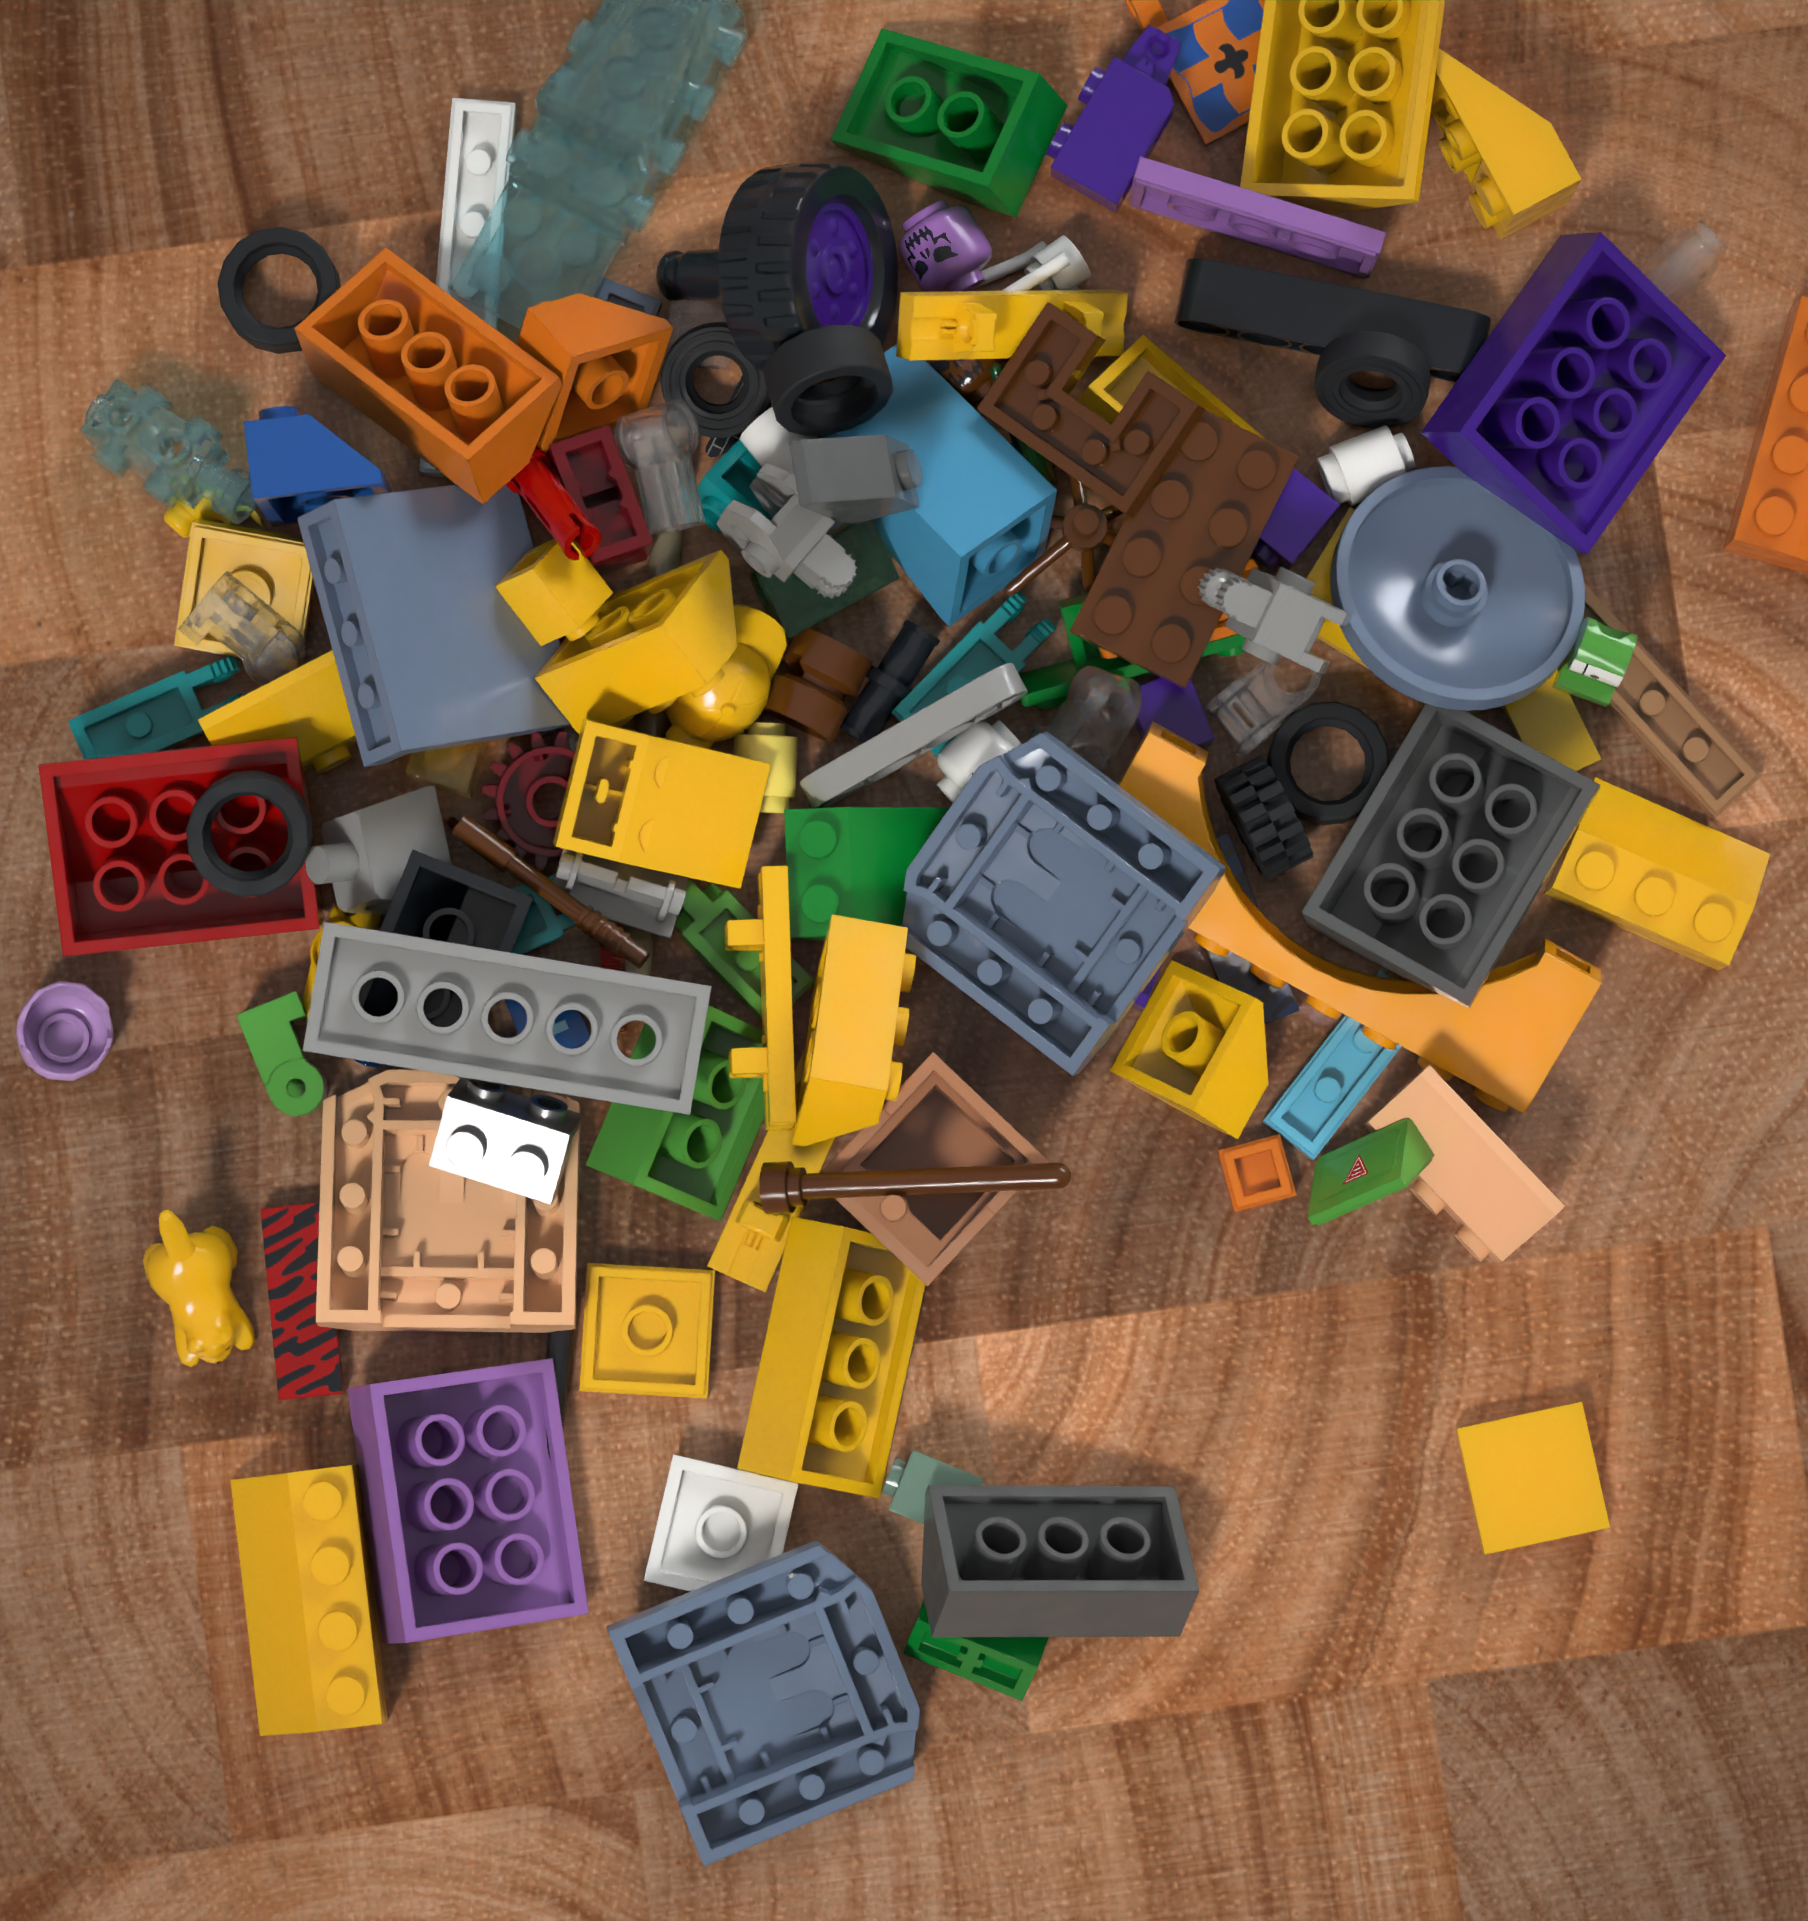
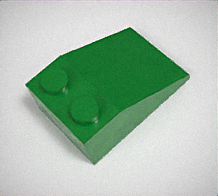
[830,28,1068,218]
[784,807,949,943]

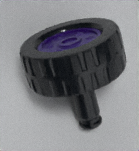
[656,162,898,372]

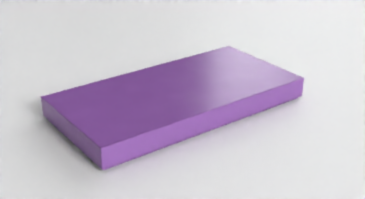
[1129,156,1386,279]

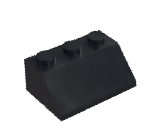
[359,850,533,1078]

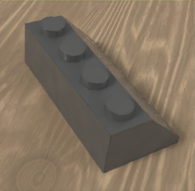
[921,1485,1199,1637]

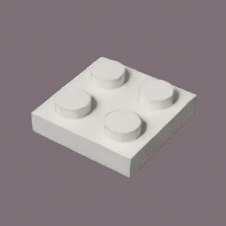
[644,1454,799,1592]

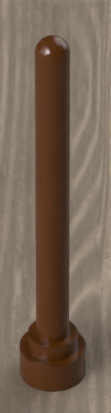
[760,1161,1071,1214]

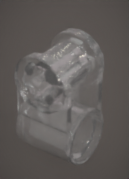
[1203,651,1322,760]

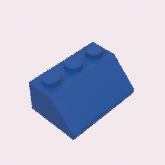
[244,406,393,527]

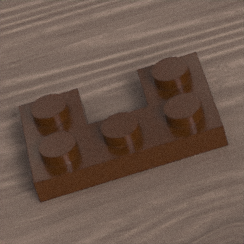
[977,302,1206,517]

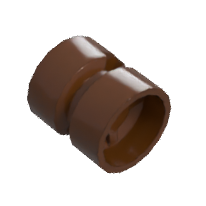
[763,626,873,743]

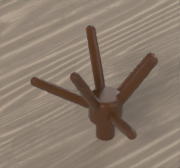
[1005,475,1124,596]

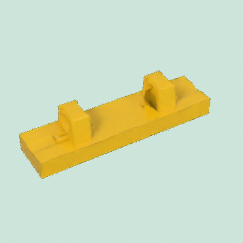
[896,289,1128,361]
[724,866,796,1130]
[707,1052,836,1293]

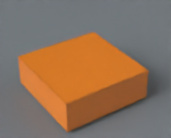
[1217,1134,1297,1213]

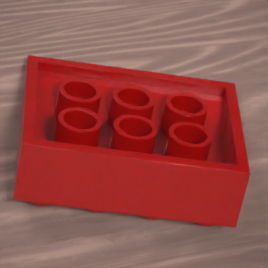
[38,736,325,957]

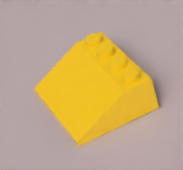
[1240,0,1445,214]

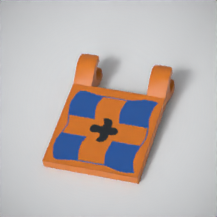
[1125,0,1265,146]

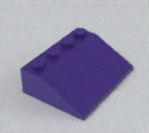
[1421,232,1726,554]

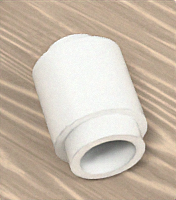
[1316,425,1416,506]

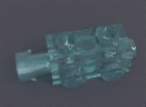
[80,379,257,524]

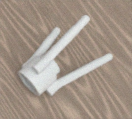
[977,235,1091,291]

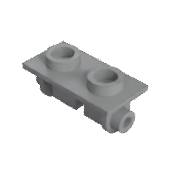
[553,849,689,939]

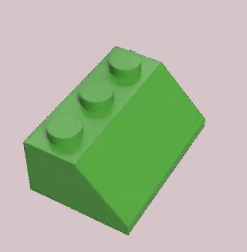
[586,1005,765,1222]

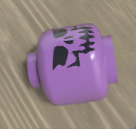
[898,200,992,292]

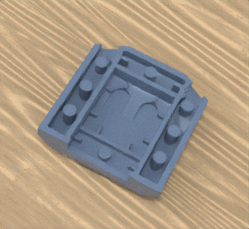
[899,732,1227,1076]
[606,1540,920,1866]

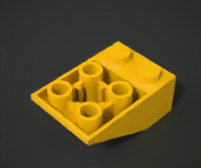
[1430,48,1582,240]
[553,718,771,889]

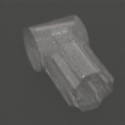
[614,399,705,535]

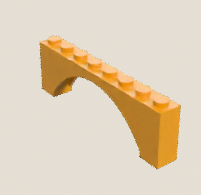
[1117,721,1602,1114]

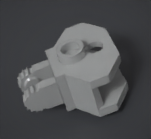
[716,463,858,599]
[1197,567,1352,674]

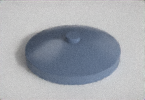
[1330,466,1585,711]

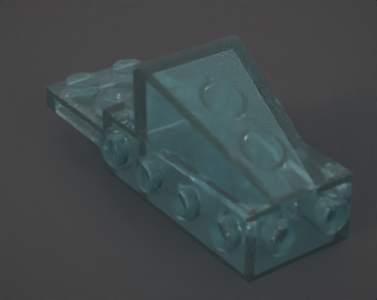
[449,0,748,329]

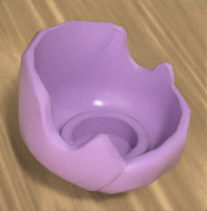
[16,981,114,1081]

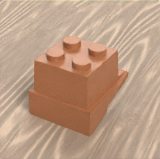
[821,1052,1047,1287]

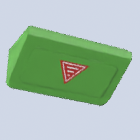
[1308,1118,1434,1226]

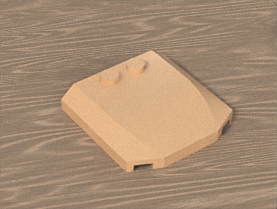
[316,1070,581,1333]

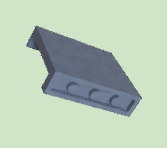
[297,484,571,767]

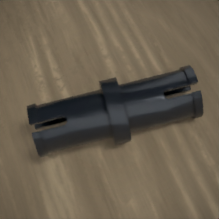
[840,620,940,743]

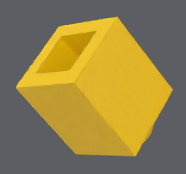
[495,539,613,646]

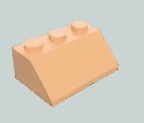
[1363,1065,1565,1263]

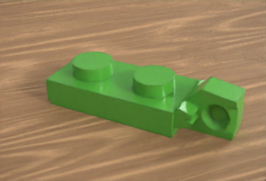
[674,875,815,1022]

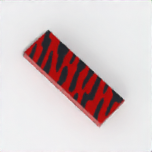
[260,1203,345,1400]

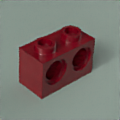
[546,425,654,576]

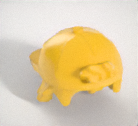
[665,604,787,749]

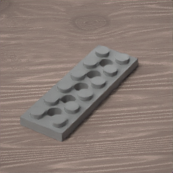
[303,922,711,1115]

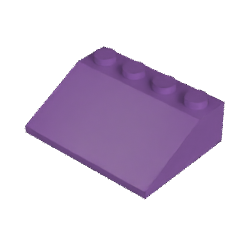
[347,1358,589,1644]

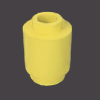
[733,722,798,813]

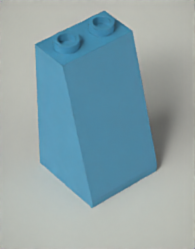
[819,344,1057,627]

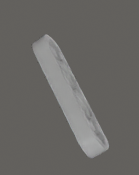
[800,663,1028,808]

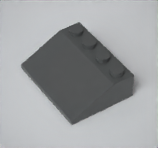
[1301,704,1600,1008]

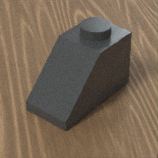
[789,435,922,526]

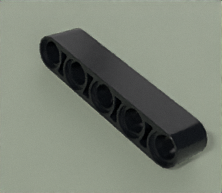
[1174,258,1491,382]

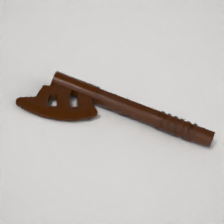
[447,815,650,969]

